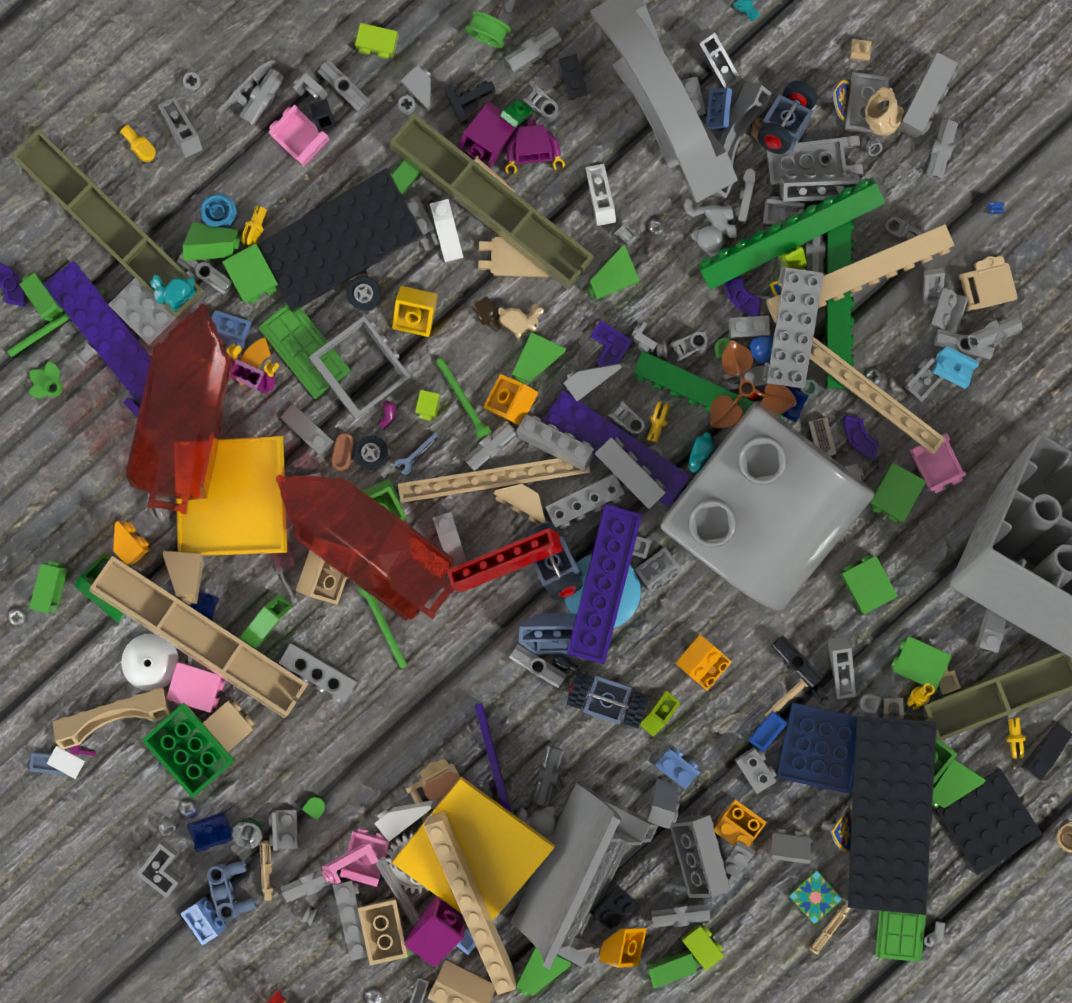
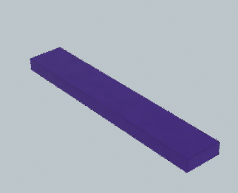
[475,703,512,813]

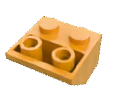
[113,521,150,565]
[675,635,732,691]
[713,799,767,847]

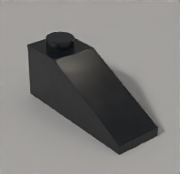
[1021,722,1072,781]

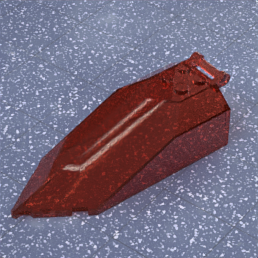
[125,304,231,514]
[276,475,455,625]

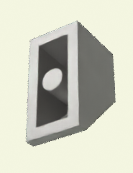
[401,65,432,112]

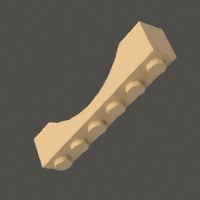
[53,688,172,750]

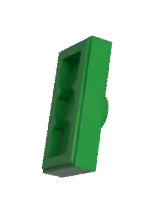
[500,99,533,127]

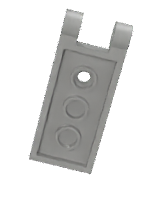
[766,136,864,186]

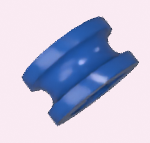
[987,202,1005,215]

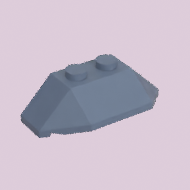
[518,613,576,654]

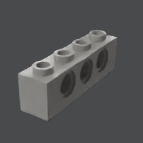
[279,642,358,703]

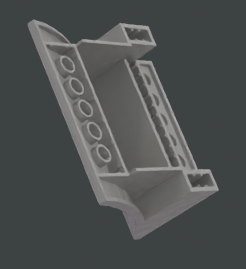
[510,783,658,970]

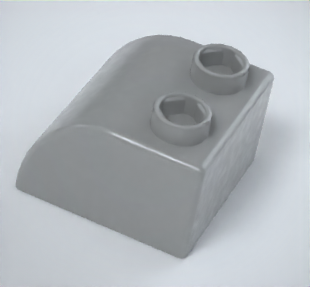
[661,401,875,610]
[950,434,1072,658]

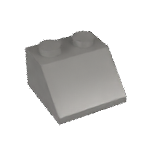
[767,828,811,864]

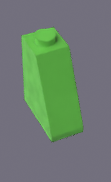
[183,222,240,261]
[588,246,640,300]
[19,273,65,322]
[512,332,566,384]
[240,594,293,649]
[933,759,986,808]
[516,946,571,996]
[646,950,699,989]

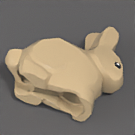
[498,304,544,340]

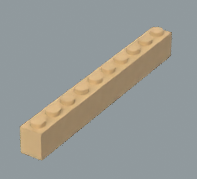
[766,224,955,323]
[424,811,518,995]

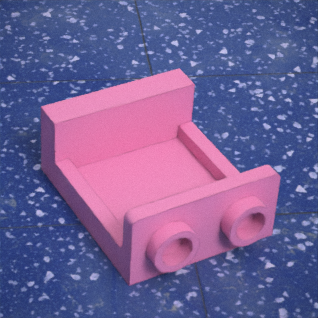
[269,105,330,167]
[909,433,967,493]
[166,661,226,713]
[340,827,390,887]
[322,844,378,884]

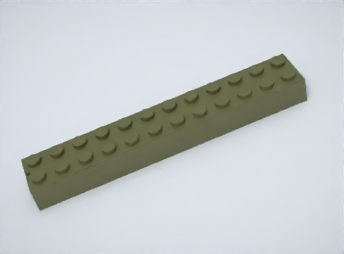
[390,113,594,291]
[11,129,206,320]
[921,650,1072,741]

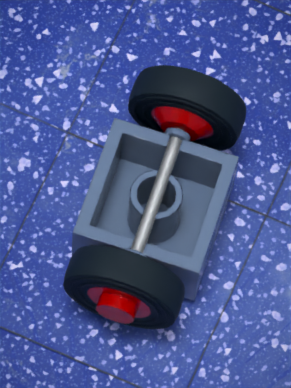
[757,81,818,154]
[523,523,583,600]

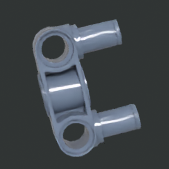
[207,861,257,921]

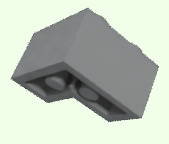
[136,841,182,898]

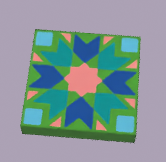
[788,870,842,925]

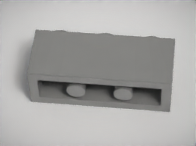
[647,779,681,829]

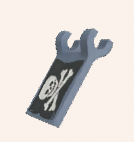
[394,432,440,475]

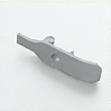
[217,60,277,114]

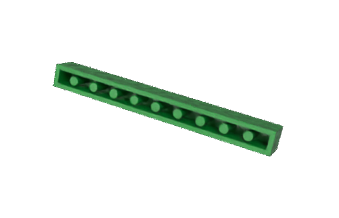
[698,178,885,290]
[825,220,854,389]

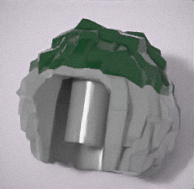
[232,817,263,849]

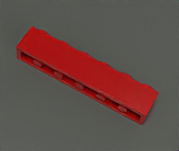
[447,528,563,593]

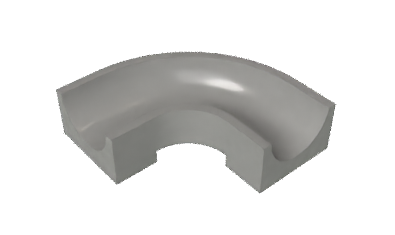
[590,0,738,203]

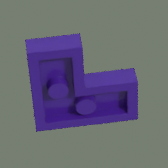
[590,320,633,366]

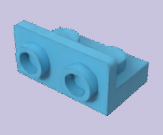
[932,346,979,389]

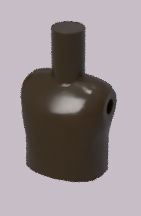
[471,296,501,332]

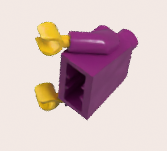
[505,118,565,174]
[227,343,279,394]

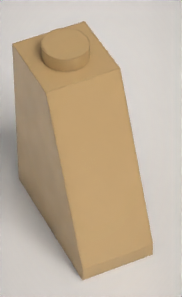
[163,551,204,605]

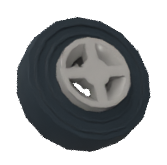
[346,276,381,310]
[354,436,388,470]

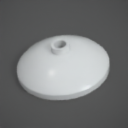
[121,633,179,691]

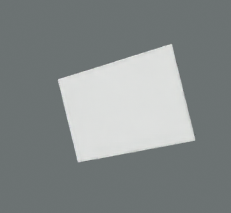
[47,746,85,779]

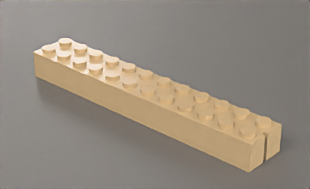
[89,556,308,718]

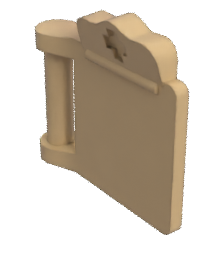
[957,256,1017,312]
[405,759,460,823]

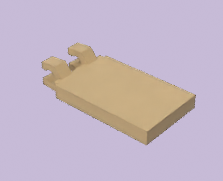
[478,237,551,278]

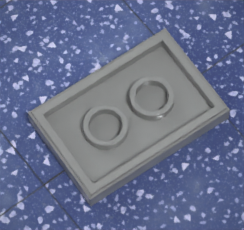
[844,72,890,134]

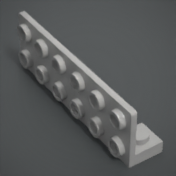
[762,266,824,388]

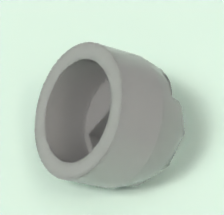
[865,139,882,156]
[159,819,176,836]

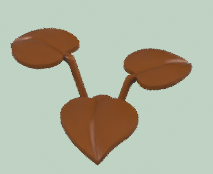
[710,340,796,428]

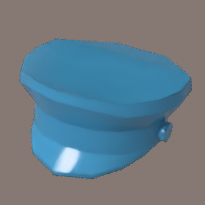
[200,193,237,228]

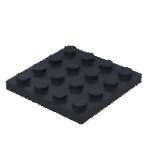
[935,768,1042,875]

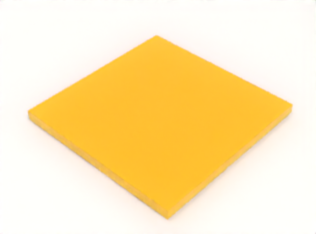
[174,436,287,556]
[392,777,555,920]

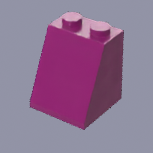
[458,101,519,169]
[404,896,466,967]

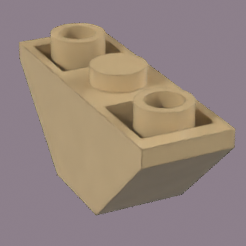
[493,484,545,525]

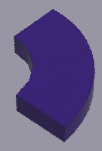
[0,263,26,307]
[724,277,762,317]
[843,415,879,460]

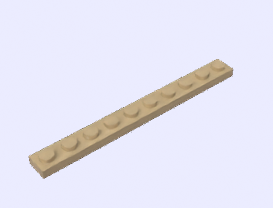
[809,337,946,455]
[398,458,590,503]

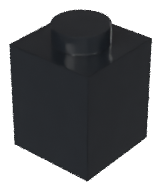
[309,99,337,132]

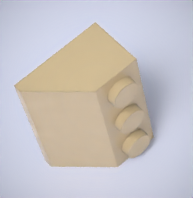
[296,536,356,605]
[358,897,409,965]
[428,960,495,1003]

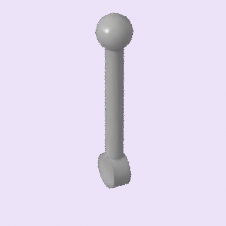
[276,567,297,604]

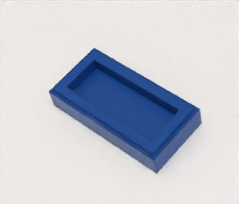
[748,710,787,752]

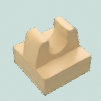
[850,39,872,62]

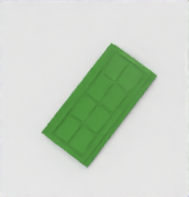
[258,304,351,399]
[875,869,930,962]

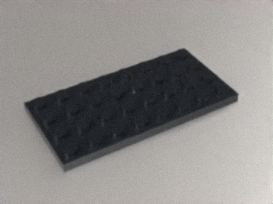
[257,168,424,312]

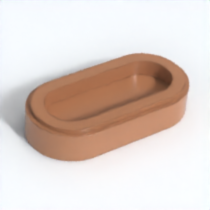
[331,433,355,471]
[424,772,460,800]

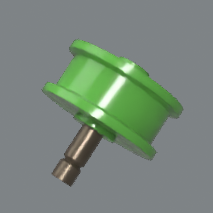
[465,0,511,48]

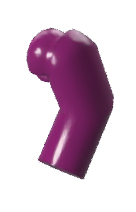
[377,401,396,430]

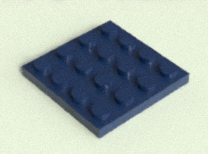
[776,702,857,794]

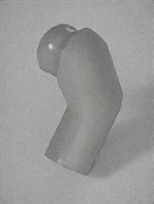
[924,921,945,947]

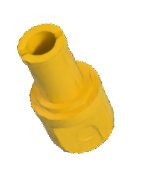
[120,125,156,162]
[241,206,267,247]
[646,401,670,443]
[907,683,935,710]
[1006,717,1026,759]

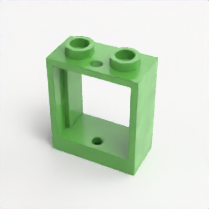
[29,560,68,613]

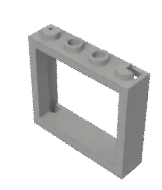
[309,316,411,420]

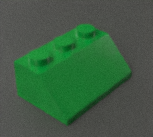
[74,553,126,623]

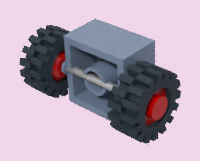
[566,671,649,729]

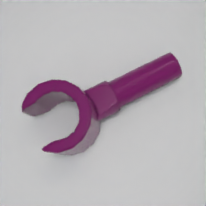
[69,745,96,757]

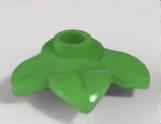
[29,362,63,398]

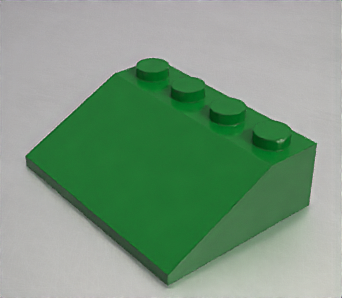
[141,702,236,799]

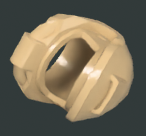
[865,87,905,136]

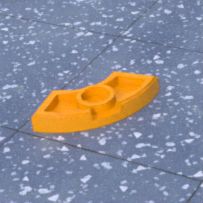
[239,337,271,385]

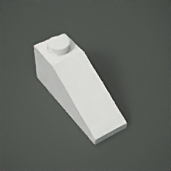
[585,164,616,226]
[430,199,463,262]
[374,800,436,842]

